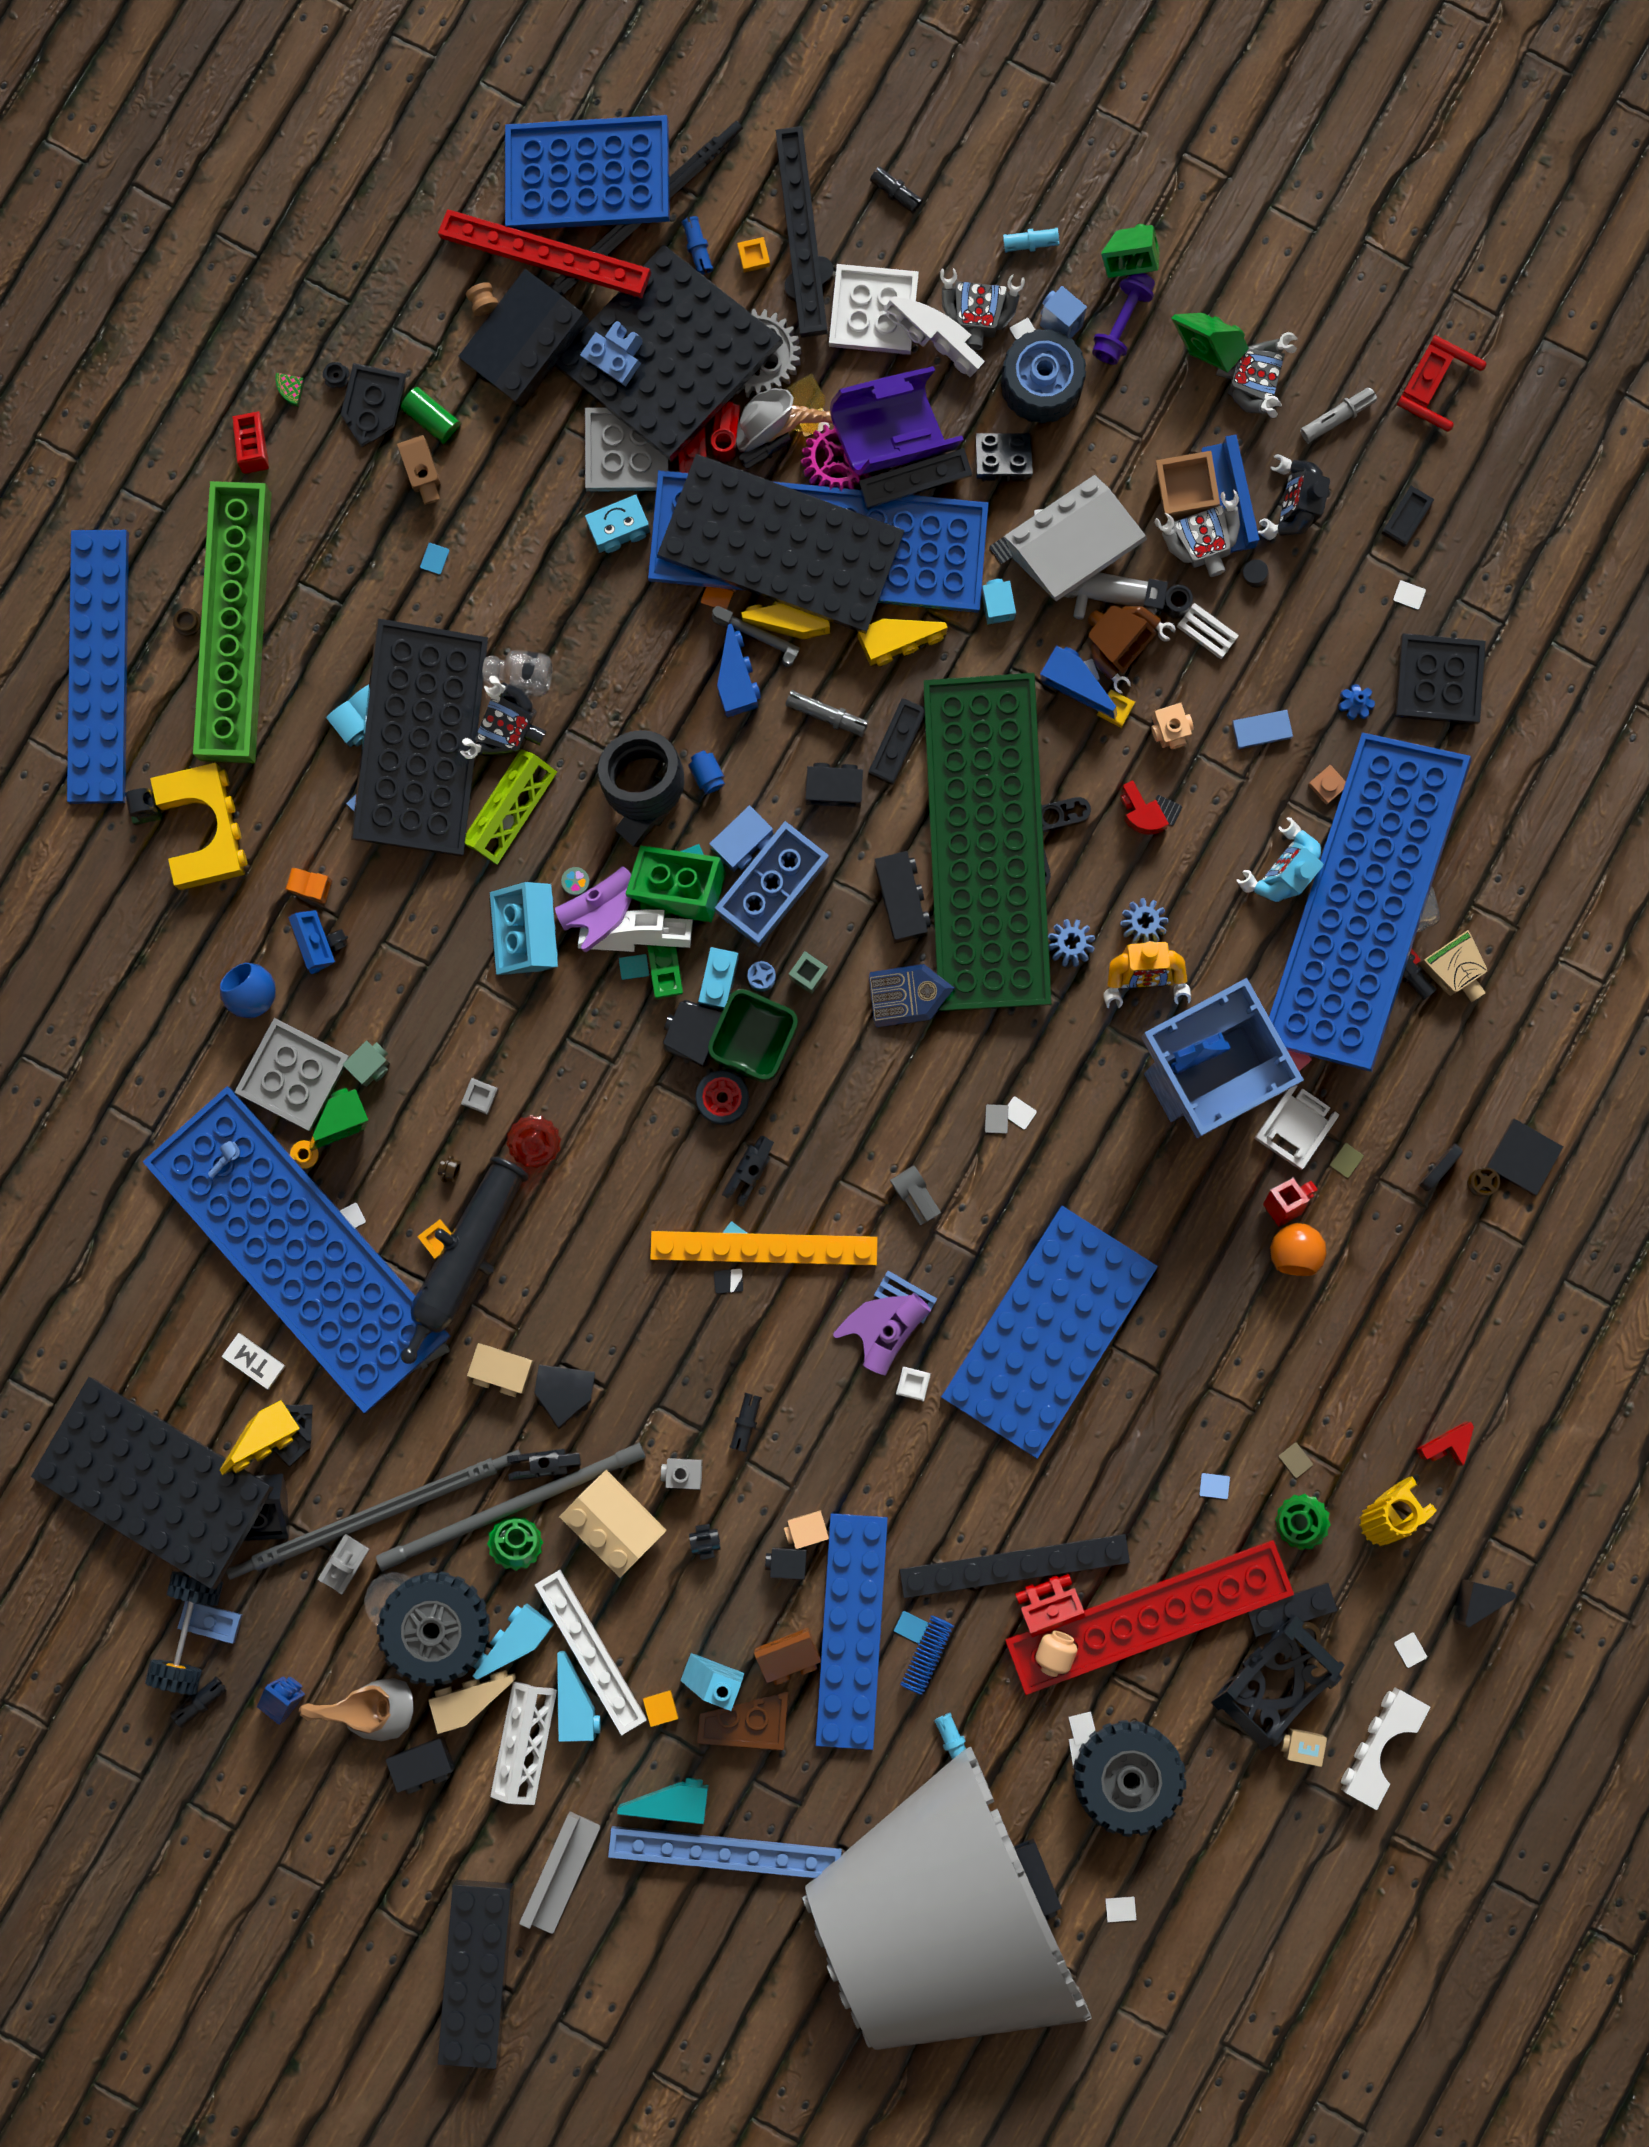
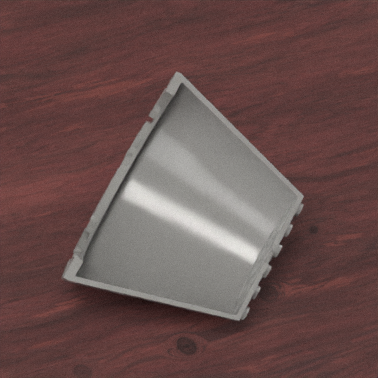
[802,1747,1092,2050]

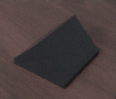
[1453,1579,1517,1628]

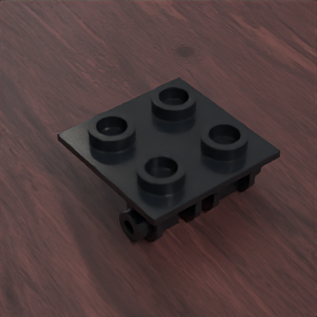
[976,433,1033,482]

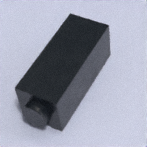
[1014,1838,1062,1920]

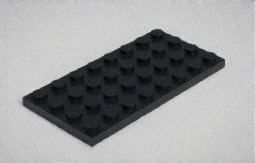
[657,454,904,634]
[351,618,488,856]
[31,1377,274,1590]

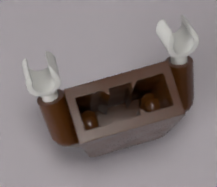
[1088,606,1176,693]

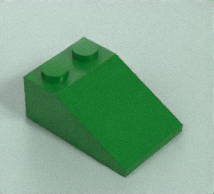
[625,845,726,922]

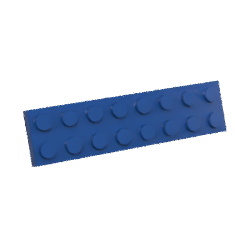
[816,1513,888,1750]

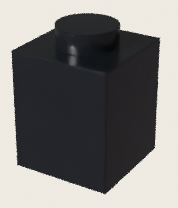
[765,1547,807,1580]

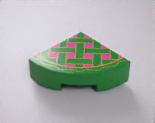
[276,373,305,407]

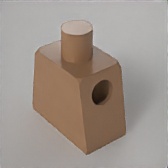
[397,435,441,505]

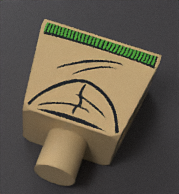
[1419,930,1487,1002]

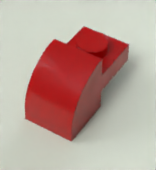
[1120,780,1169,835]

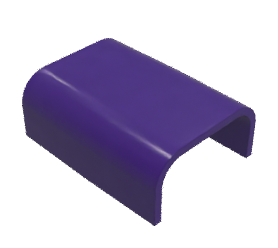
[830,366,964,475]

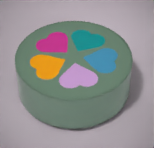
[561,867,590,896]

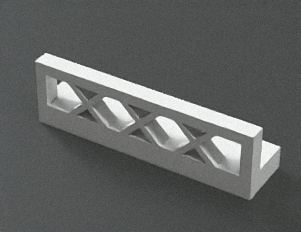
[490,1682,557,1805]

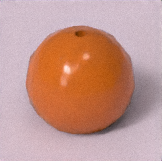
[1270,1223,1327,1276]

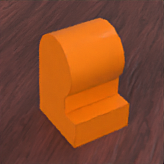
[285,868,332,904]

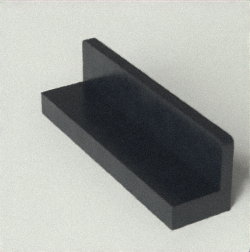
[857,448,973,509]

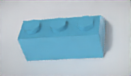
[490,882,558,975]

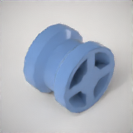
[748,961,776,992]

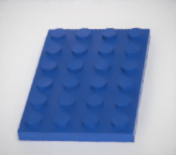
[505,115,670,230]

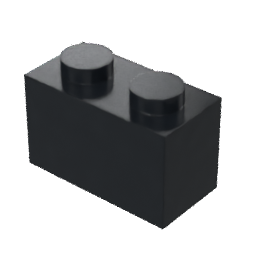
[806,763,863,808]
[386,1736,455,1794]

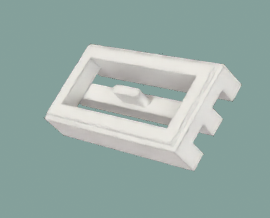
[1177,603,1239,659]

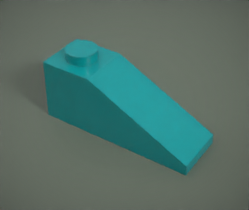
[617,1778,709,1824]

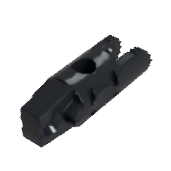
[721,1136,774,1207]
[507,1449,581,1481]

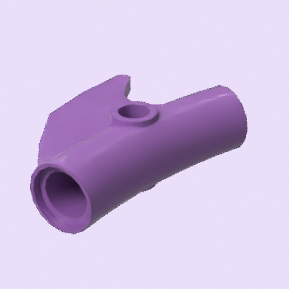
[555,866,632,952]
[833,1293,931,1375]

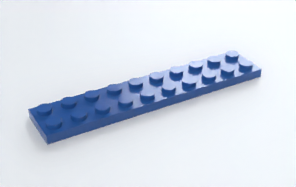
[67,530,129,804]

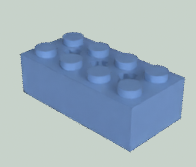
[715,821,829,948]

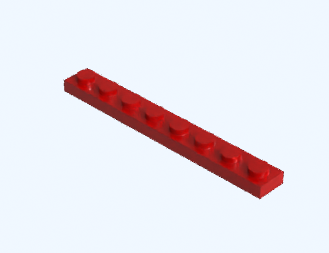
[438,209,651,298]

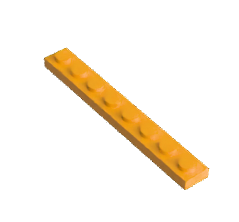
[651,1231,877,1266]

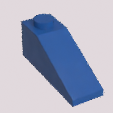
[1040,646,1117,719]

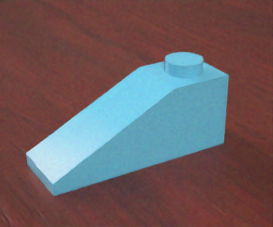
[557,1651,601,1742]

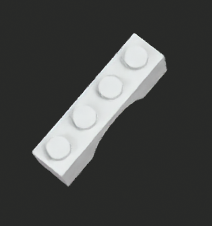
[1341,1687,1431,1810]

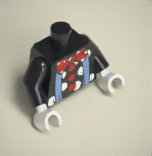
[1258,454,1330,540]
[460,676,547,759]

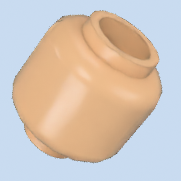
[1035,1631,1078,1677]

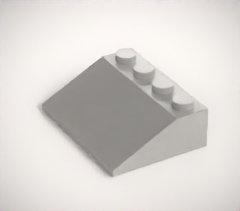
[1004,475,1147,601]

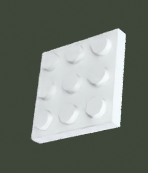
[829,264,919,355]

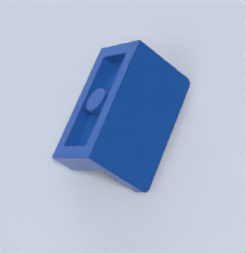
[289,910,335,974]

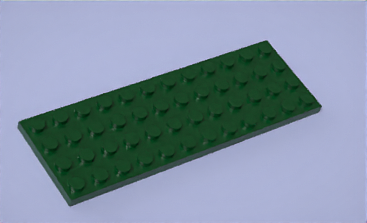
[924,673,1052,1012]

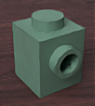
[342,1040,390,1087]

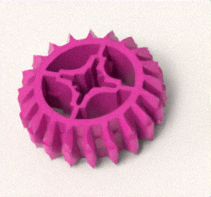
[801,424,871,491]

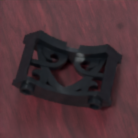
[1210,1615,1345,1751]

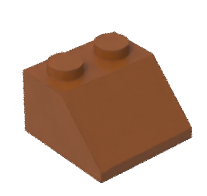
[754,1627,821,1685]

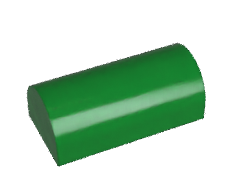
[401,387,461,445]

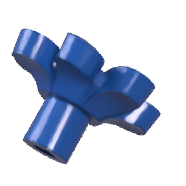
[1338,684,1375,720]

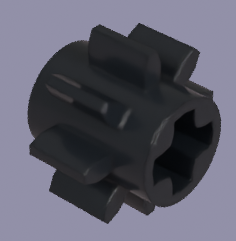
[689,1524,721,1560]

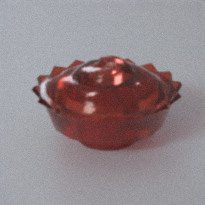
[506,1115,562,1168]

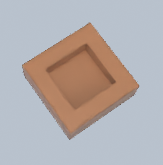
[1308,765,1346,805]

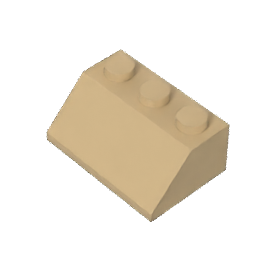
[559,1470,667,1578]

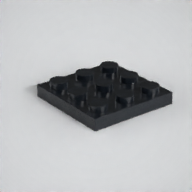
[1395,633,1486,724]

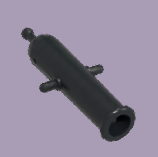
[400,1157,529,1364]

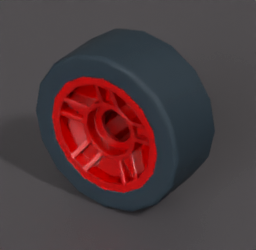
[695,1070,749,1125]

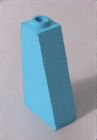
[681,1653,744,1711]

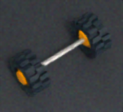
[145,1571,223,1695]

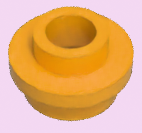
[290,1140,319,1169]

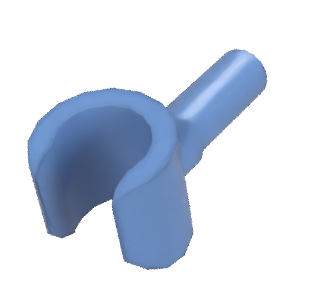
[208,1141,240,1178]

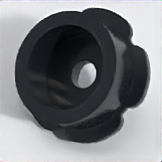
[322,362,350,388]
[326,929,348,952]

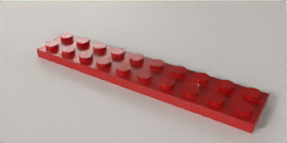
[1005,1540,1294,1695]

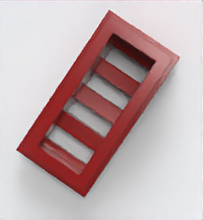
[232,411,269,473]

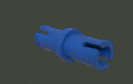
[682,216,713,275]

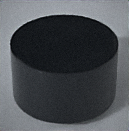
[1243,559,1269,588]

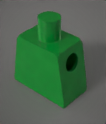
[1101,224,1160,278]

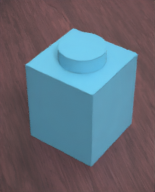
[981,579,1016,625]

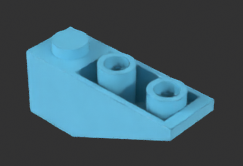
[473,1604,554,1679]

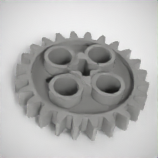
[736,309,801,398]

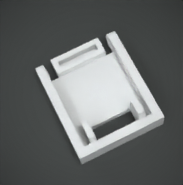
[1254,1085,1340,1170]

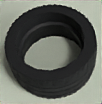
[598,730,685,820]

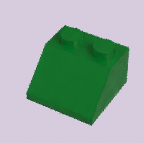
[1171,313,1249,373]
[310,1088,368,1151]

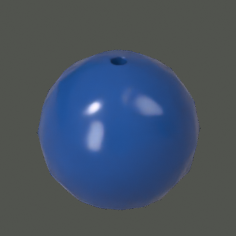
[220,963,276,1018]

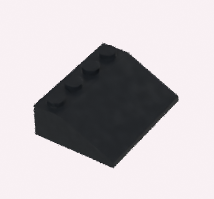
[458,269,589,407]

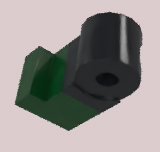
[125,788,162,825]

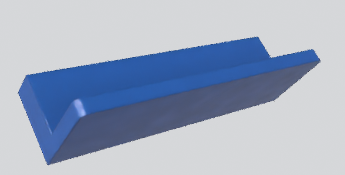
[1201,435,1259,553]

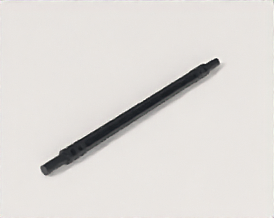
[549,121,743,296]

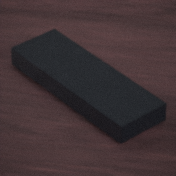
[868,698,925,785]

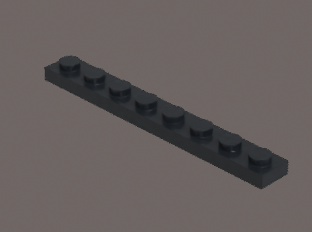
[775,126,828,338]
[900,1534,1130,1598]

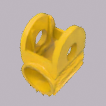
[1359,1476,1436,1546]

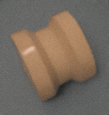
[466,283,498,316]

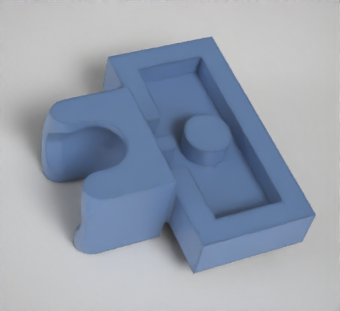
[580,321,643,387]

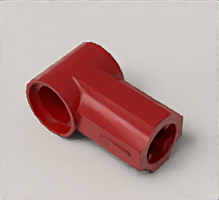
[711,402,740,462]

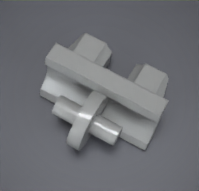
[317,1534,370,1594]

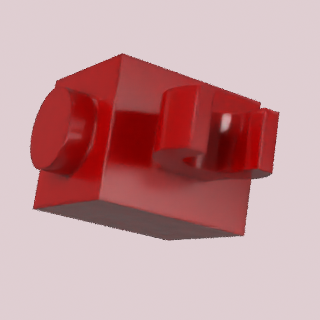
[1263,1178,1318,1227]

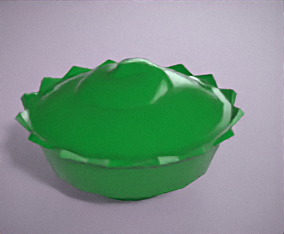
[1275,1494,1331,1550]
[487,1516,543,1571]

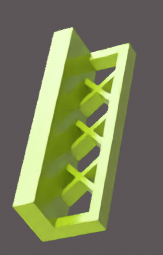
[465,749,557,865]

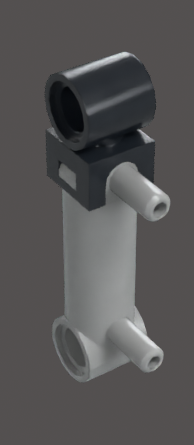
[1064,572,1193,619]

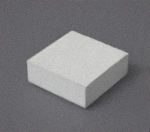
[896,1367,931,1401]

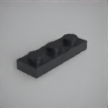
[1247,1582,1338,1637]

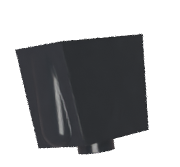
[663,1000,722,1068]

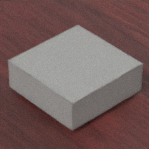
[461,1078,498,1115]

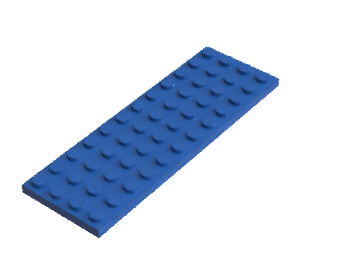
[648,470,988,613]
[1269,733,1472,1072]
[143,1086,451,1414]

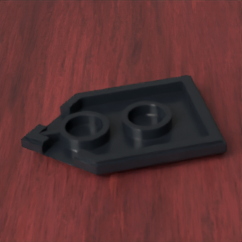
[341,363,407,447]

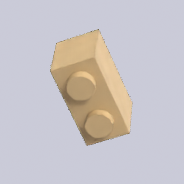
[467,1343,535,1397]

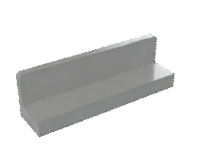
[519,1812,600,1933]

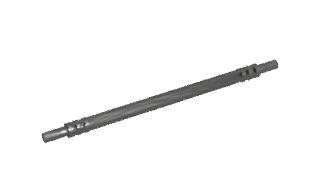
[226,1449,521,1580]

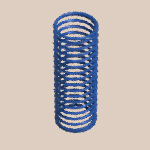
[900,1615,954,1695]

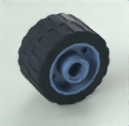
[1001,329,1086,423]

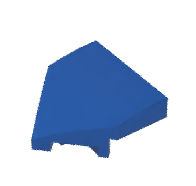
[1170,1032,1231,1075]

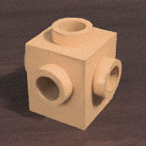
[1151,703,1194,749]

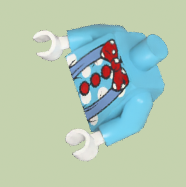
[1237,818,1324,902]

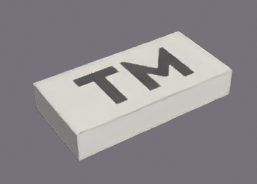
[222,1333,286,1389]

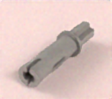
[1300,388,1377,444]

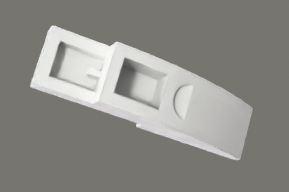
[883,296,985,377]
[578,910,692,952]

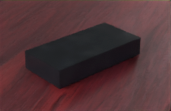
[1381,485,1434,547]

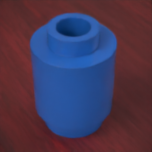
[688,751,725,794]

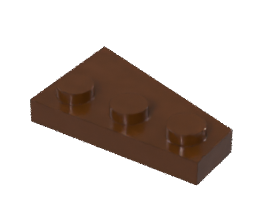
[697,1692,788,1751]

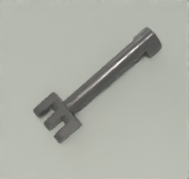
[712,606,800,667]

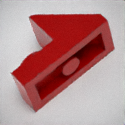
[1416,1422,1474,1466]

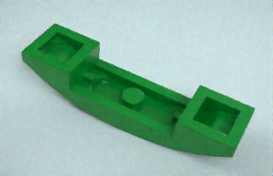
[640,902,683,999]

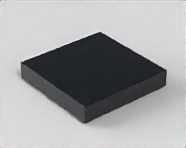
[1486,1118,1564,1196]

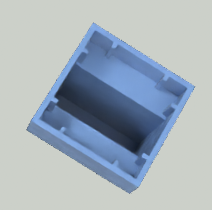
[1141,978,1304,1138]

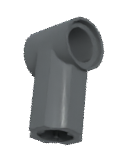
[890,1165,941,1226]

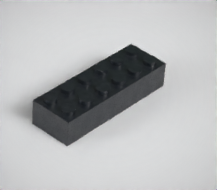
[437,1879,514,2069]

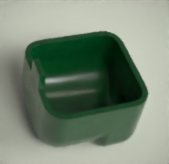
[708,989,798,1082]

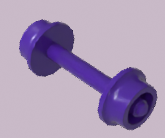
[1092,273,1155,365]

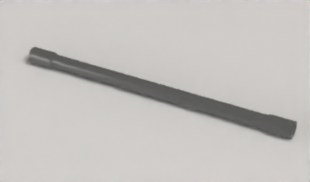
[376,1442,646,1571]

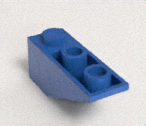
[717,624,761,718]
[257,1677,305,1725]

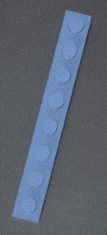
[608,1826,842,1878]

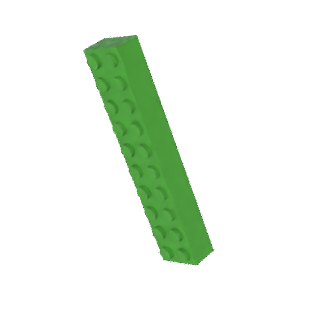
[193,481,272,763]

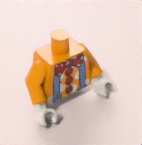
[1103,941,1191,1008]

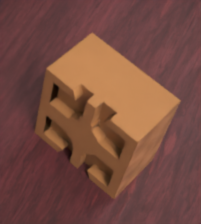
[1156,451,1220,523]

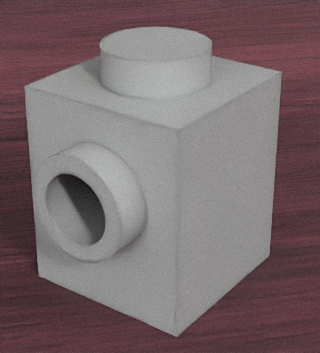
[661,1458,703,1489]

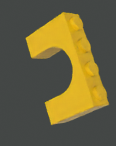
[150,763,247,890]

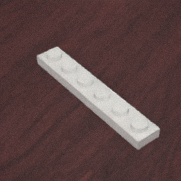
[535,1570,647,1735]

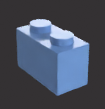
[1040,286,1087,339]
[709,805,773,872]

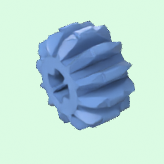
[1120,898,1168,944]
[1048,919,1095,967]

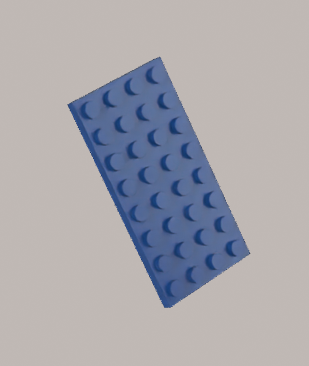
[941,1206,1158,1459]

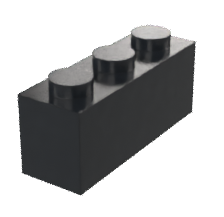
[874,851,931,944]

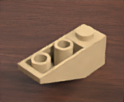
[428,1670,516,1734]

